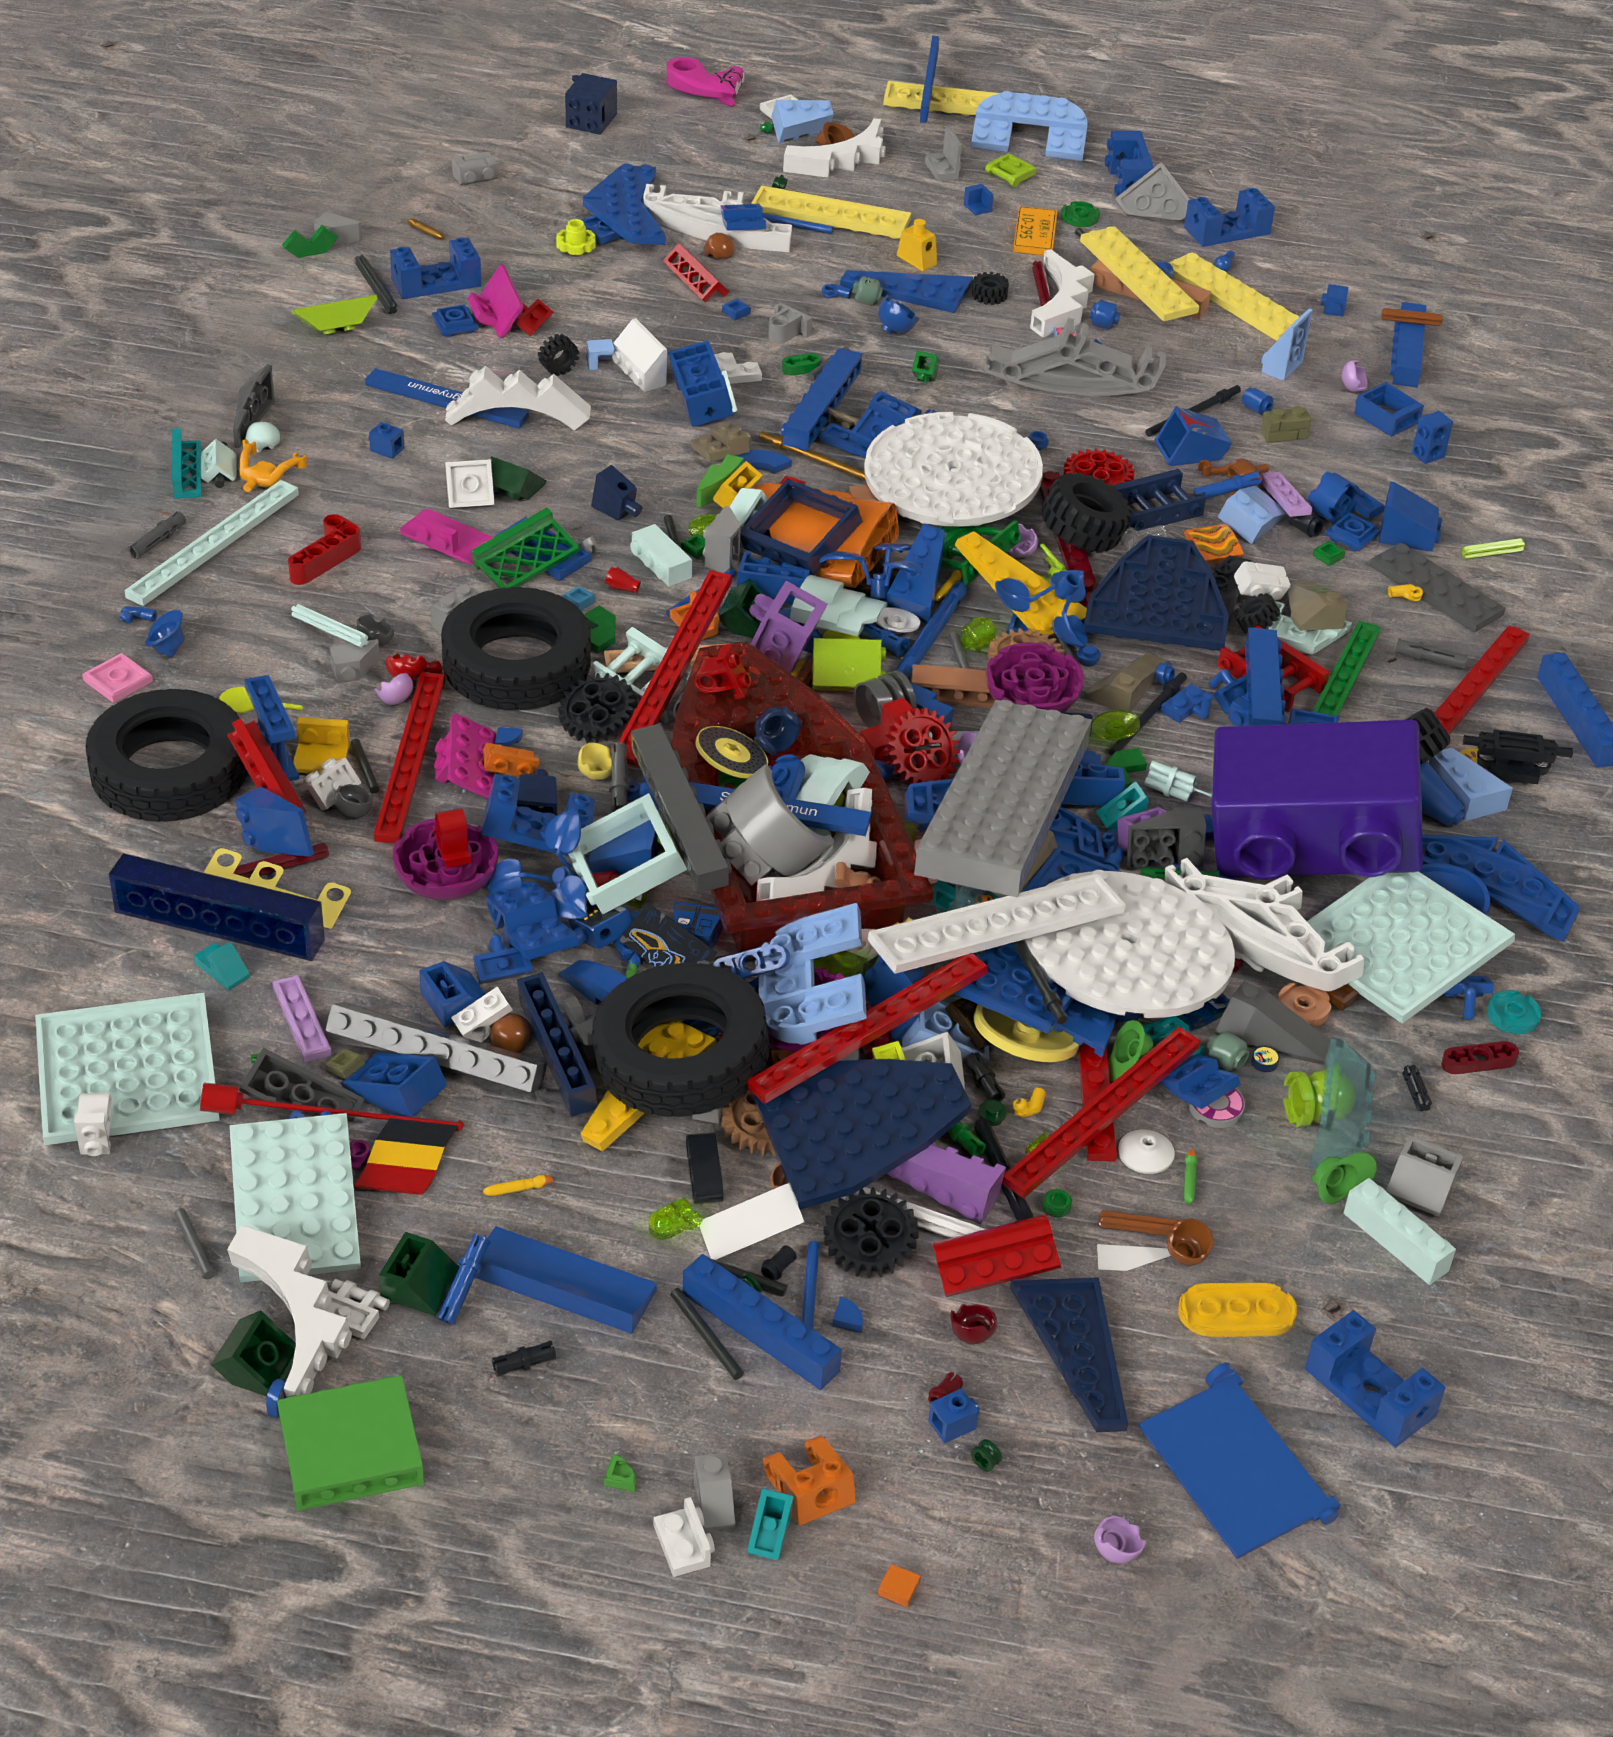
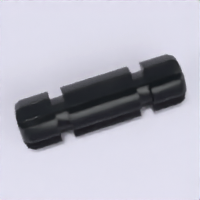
[1402,1064,1432,1112]

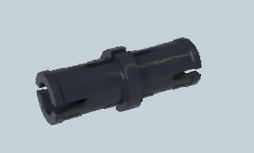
[964,1052,1006,1102]
[491,1340,556,1377]

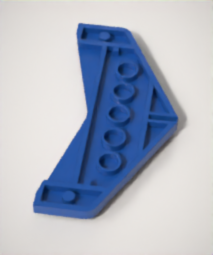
[583,163,666,245]
[905,778,1104,863]
[1422,834,1579,942]

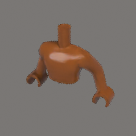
[1197,458,1269,497]

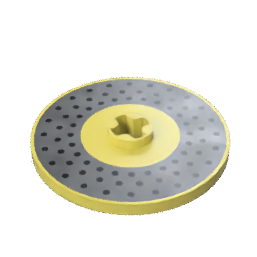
[696,726,768,779]

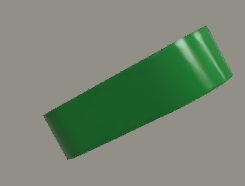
[782,353,821,376]

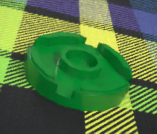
[1061,201,1100,227]

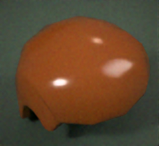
[703,232,736,260]
[489,1013,532,1053]
[1166,1218,1214,1266]

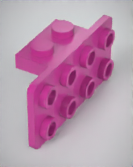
[467,264,523,338]
[400,509,494,565]
[434,713,496,799]

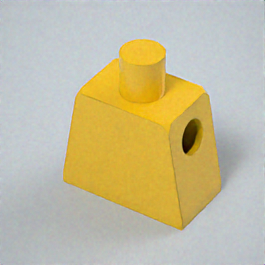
[897,219,937,272]

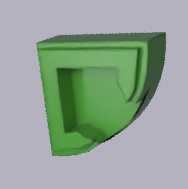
[604,1454,636,1492]

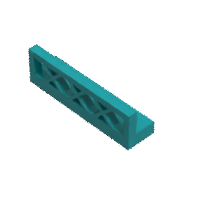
[172,428,202,499]

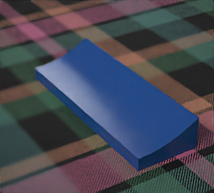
[475,1226,657,1334]

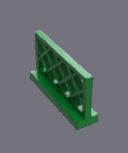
[472,507,580,588]

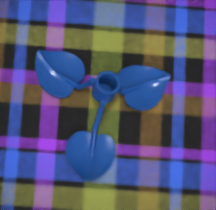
[819,543,923,598]
[995,570,1087,648]
[487,809,588,919]

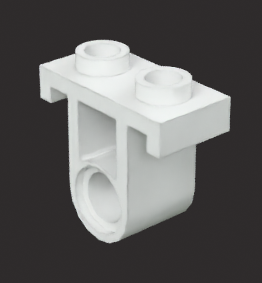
[74,1093,112,1156]

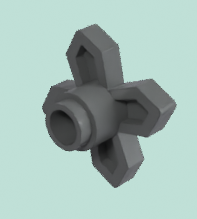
[564,995,597,1071]

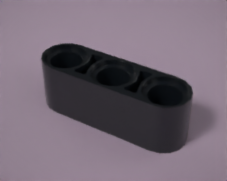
[686,1132,724,1204]

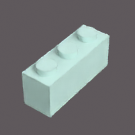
[630,524,692,587]

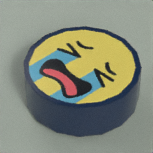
[1251,1046,1280,1072]

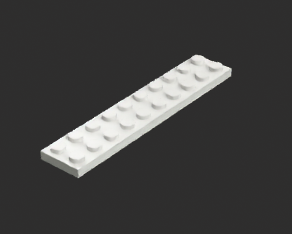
[868,873,1126,974]

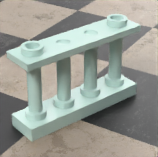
[592,627,699,723]

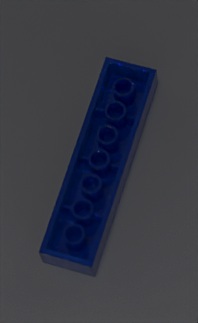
[109,853,325,961]

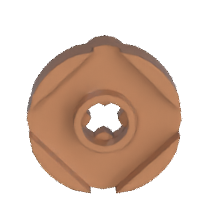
[1278,982,1331,1027]

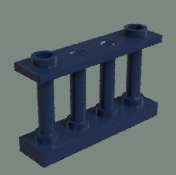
[1112,469,1206,535]

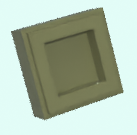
[324,1049,365,1079]

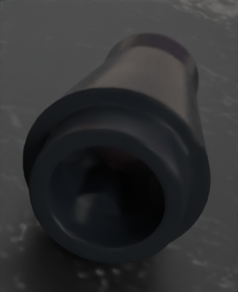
[1289,515,1324,537]

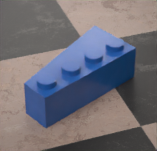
[887,523,945,623]
[1060,763,1125,807]

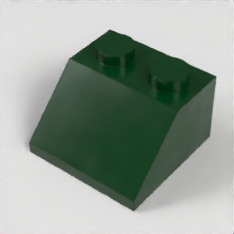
[490,456,547,501]
[718,578,766,638]
[211,1310,296,1396]

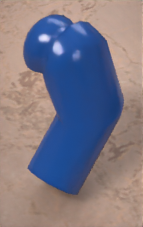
[120,606,157,623]

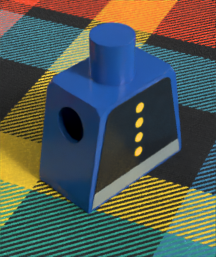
[569,898,632,949]

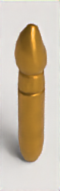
[406,219,445,239]

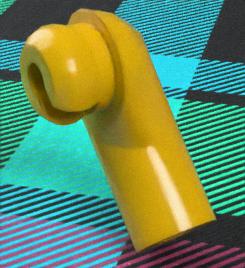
[1388,584,1423,602]
[1013,1088,1046,1118]

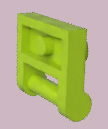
[985,153,1037,187]

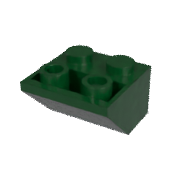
[379,1232,459,1316]

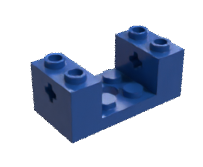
[1105,131,1154,197]
[1184,188,1275,247]
[390,237,481,299]
[668,340,733,427]
[481,774,595,857]
[1305,1310,1446,1448]

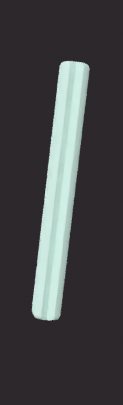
[291,604,369,648]

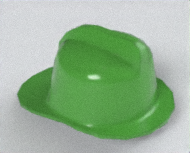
[1108,1020,1154,1082]
[1311,1152,1377,1204]

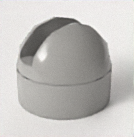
[577,536,598,554]

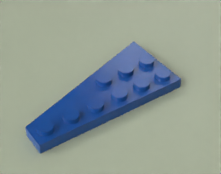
[840,270,973,313]

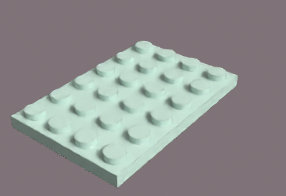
[230,1113,361,1283]

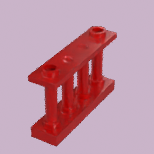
[1217,626,1330,713]

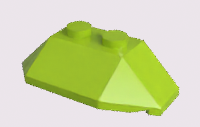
[291,295,377,335]

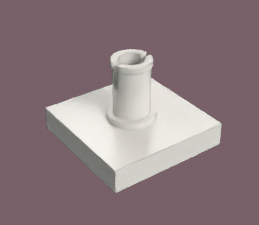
[445,459,494,508]

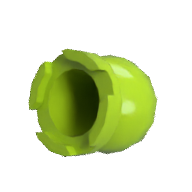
[1283,1069,1354,1128]

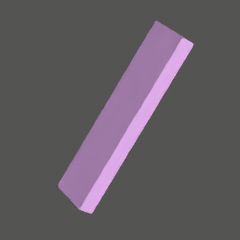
[1260,472,1312,517]
[272,975,332,1062]

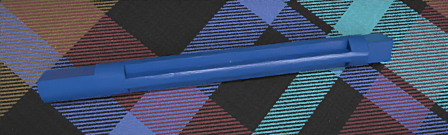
[896,581,968,680]

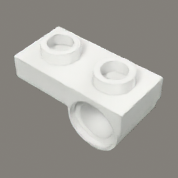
[451,987,513,1042]

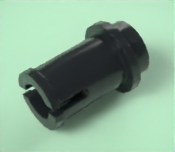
[761,1245,797,1280]

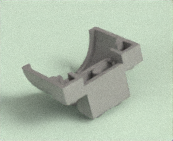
[705,765,835,886]

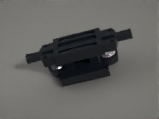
[1462,729,1573,785]

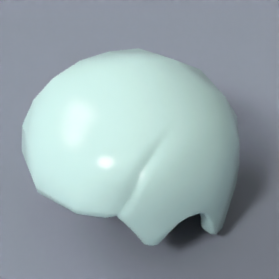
[245,422,280,452]

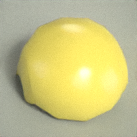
[578,743,612,780]

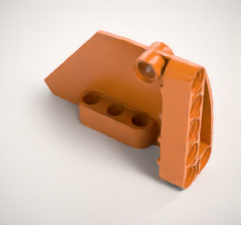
[754,483,899,588]

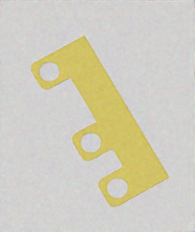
[196,848,351,929]

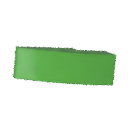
[696,454,744,508]

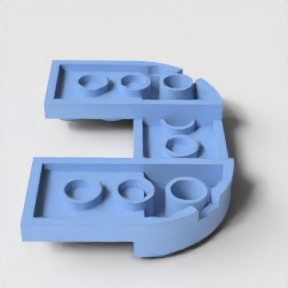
[971,91,1088,161]
[755,903,867,1045]

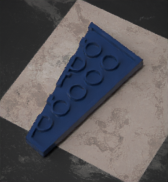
[1010,1277,1128,1432]

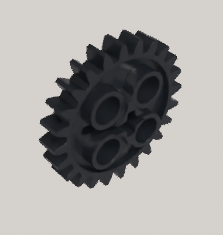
[558,673,637,743]
[823,1187,919,1278]

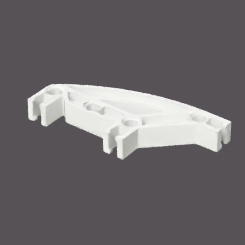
[643,184,792,252]
[1165,858,1365,991]

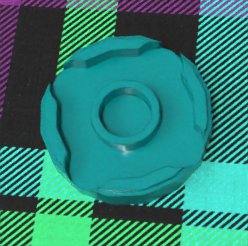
[1486,990,1542,1034]

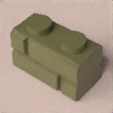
[1260,406,1311,443]

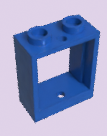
[1354,382,1424,437]

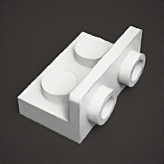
[298,757,361,811]
[653,1497,715,1577]

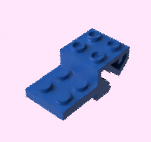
[849,391,922,448]
[486,882,578,960]

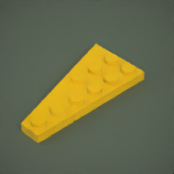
[955,531,1087,639]
[580,1020,717,1152]

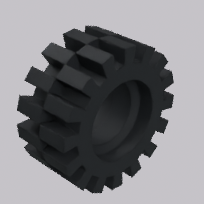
[971,272,1009,305]
[538,334,579,376]
[1234,593,1280,634]

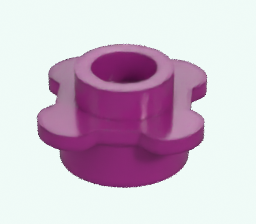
[349,1140,371,1169]

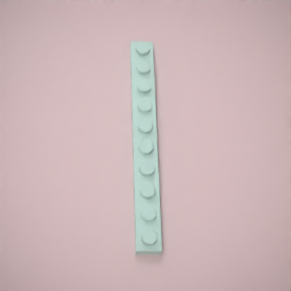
[124,480,299,606]

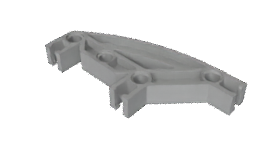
[983,318,1166,396]

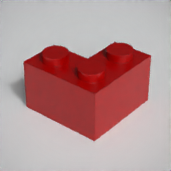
[858,698,916,762]

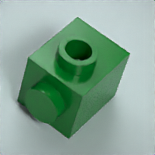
[912,351,940,383]

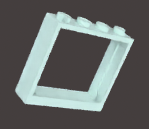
[568,793,687,914]

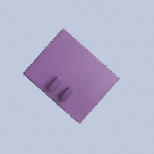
[742,581,828,679]

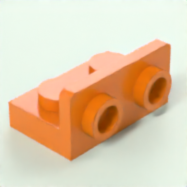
[483,743,540,777]

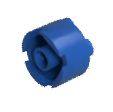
[1308,471,1360,524]

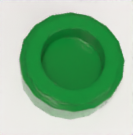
[1042,1189,1072,1218]

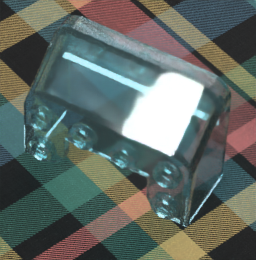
[1309,1037,1376,1170]

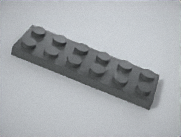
[1370,542,1506,633]

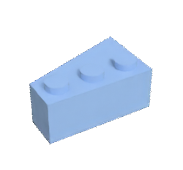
[772,100,834,144]
[1429,748,1513,821]

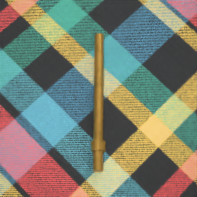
[759,431,866,481]

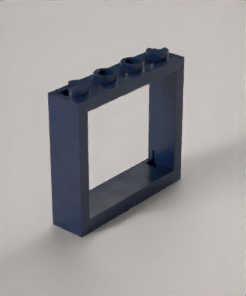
[740,479,863,575]

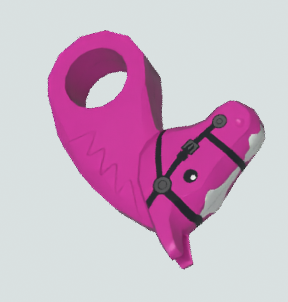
[666,57,744,107]

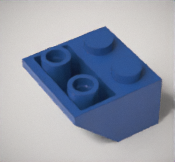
[419,961,486,1028]

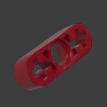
[1441,1041,1519,1075]

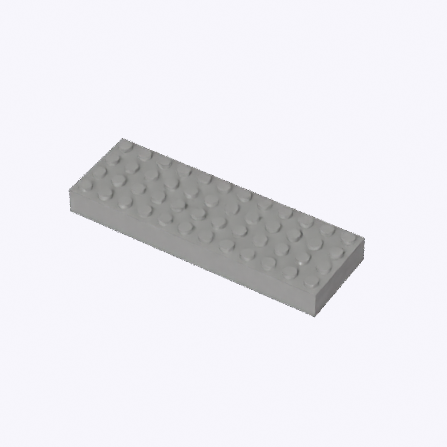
[914,700,1092,898]

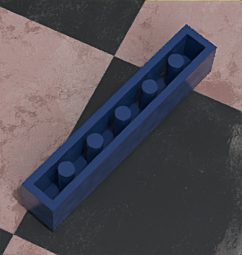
[517,972,597,1117]

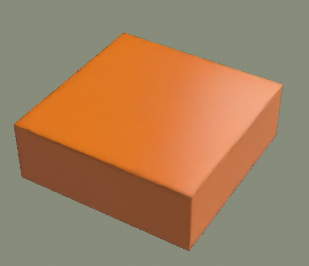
[878,1564,921,1608]

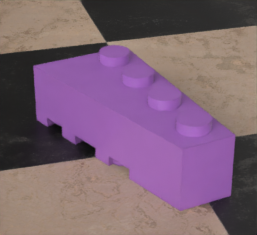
[887,1142,1006,1224]

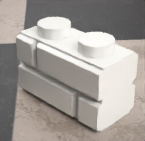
[1234,561,1290,600]

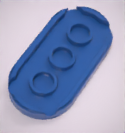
[769,754,805,799]

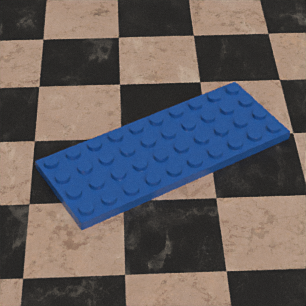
[954,846,1122,1034]

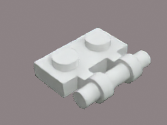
[327,1279,390,1340]

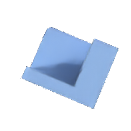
[586,339,614,370]

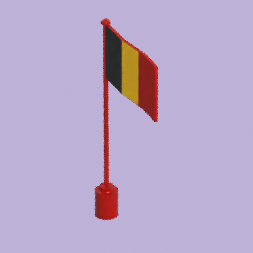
[200,1082,464,1195]

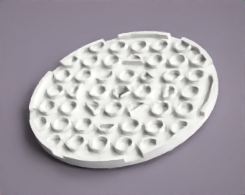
[864,412,1043,526]
[1023,870,1235,1018]

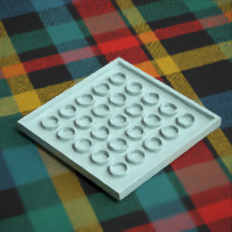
[1307,872,1515,1024]
[35,993,220,1145]

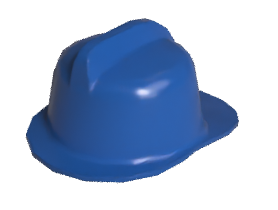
[145,610,185,658]

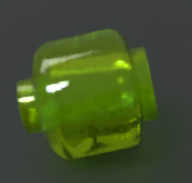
[961,616,997,651]

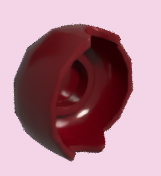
[950,1304,997,1345]

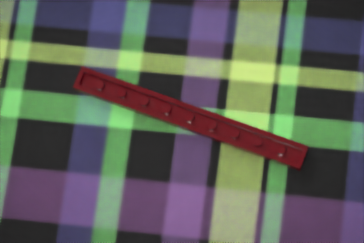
[1039,471,1097,608]

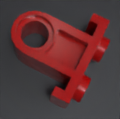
[694,643,751,699]
[433,808,472,868]

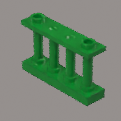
[941,520,1021,584]

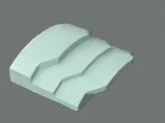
[790,575,887,636]
[796,754,870,836]

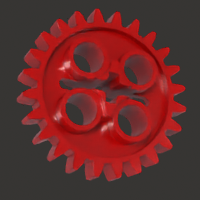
[1063,448,1135,485]
[883,708,960,786]

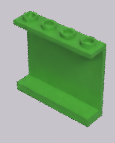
[277,1375,424,1511]

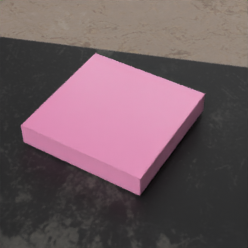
[82,653,153,703]

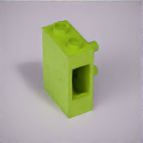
[812,638,886,691]

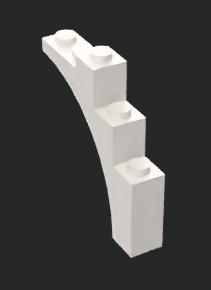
[783,118,886,177]
[1030,249,1095,337]
[445,366,591,431]
[756,788,877,913]
[227,1225,352,1398]

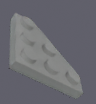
[1115,162,1190,221]

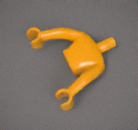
[240,439,307,492]

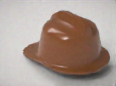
[815,122,855,146]

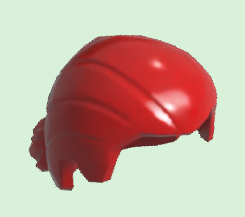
[386,653,442,682]

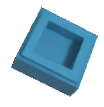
[562,586,595,611]

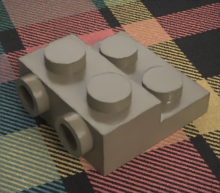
[691,421,751,462]

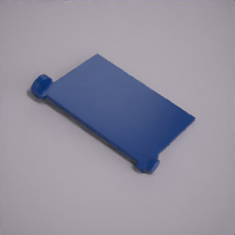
[1138,1362,1340,1559]

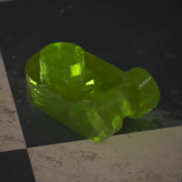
[649,1198,703,1240]

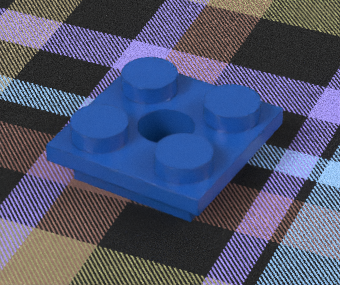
[432,304,479,337]
[1325,512,1381,551]

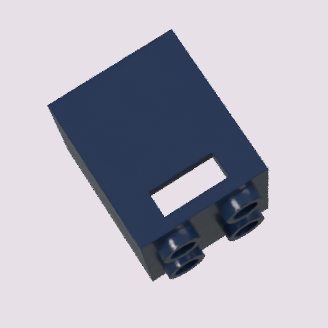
[565,73,617,135]

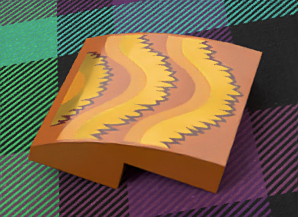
[1184,524,1244,564]

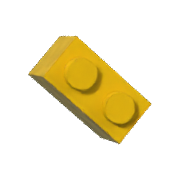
[713,461,763,509]

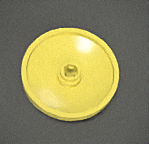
[974,1004,1080,1062]

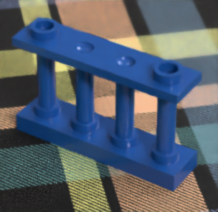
[244,675,299,781]

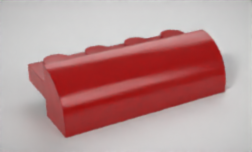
[227,718,307,813]
[932,1214,1061,1297]

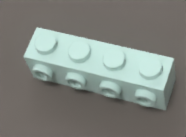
[1343,1178,1456,1285]

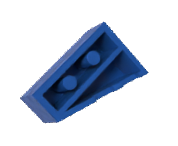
[737,551,810,606]

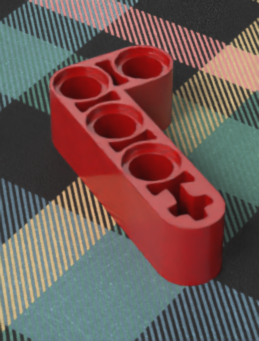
[288,514,361,585]

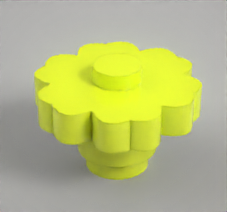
[556,219,596,255]

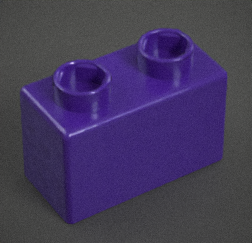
[1211,720,1423,880]

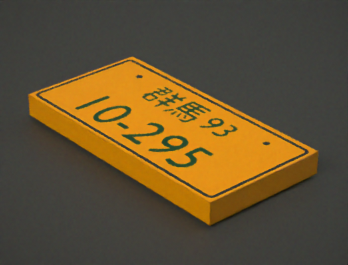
[1013,206,1057,255]

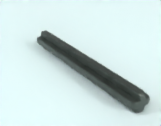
[355,255,397,314]

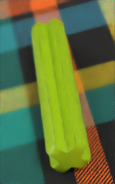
[1461,538,1525,559]

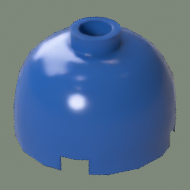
[878,294,920,334]

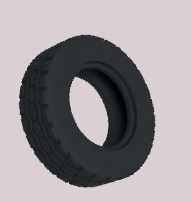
[441,587,591,710]
[85,689,248,822]
[592,963,769,1117]

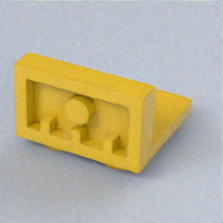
[293,717,350,774]

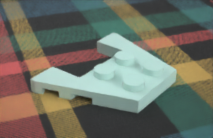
[1266,601,1352,655]

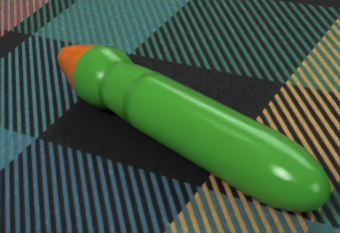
[1184,1149,1198,1204]

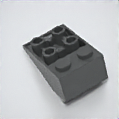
[1126,808,1206,870]

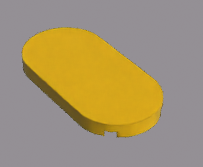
[1178,1283,1297,1337]

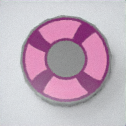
[1189,1088,1245,1128]

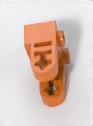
[763,1435,856,1526]

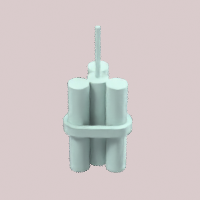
[1144,761,1212,802]

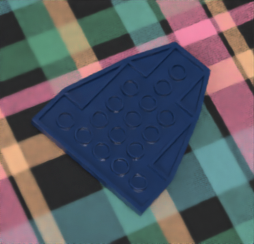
[1083,535,1229,651]
[750,1059,972,1210]

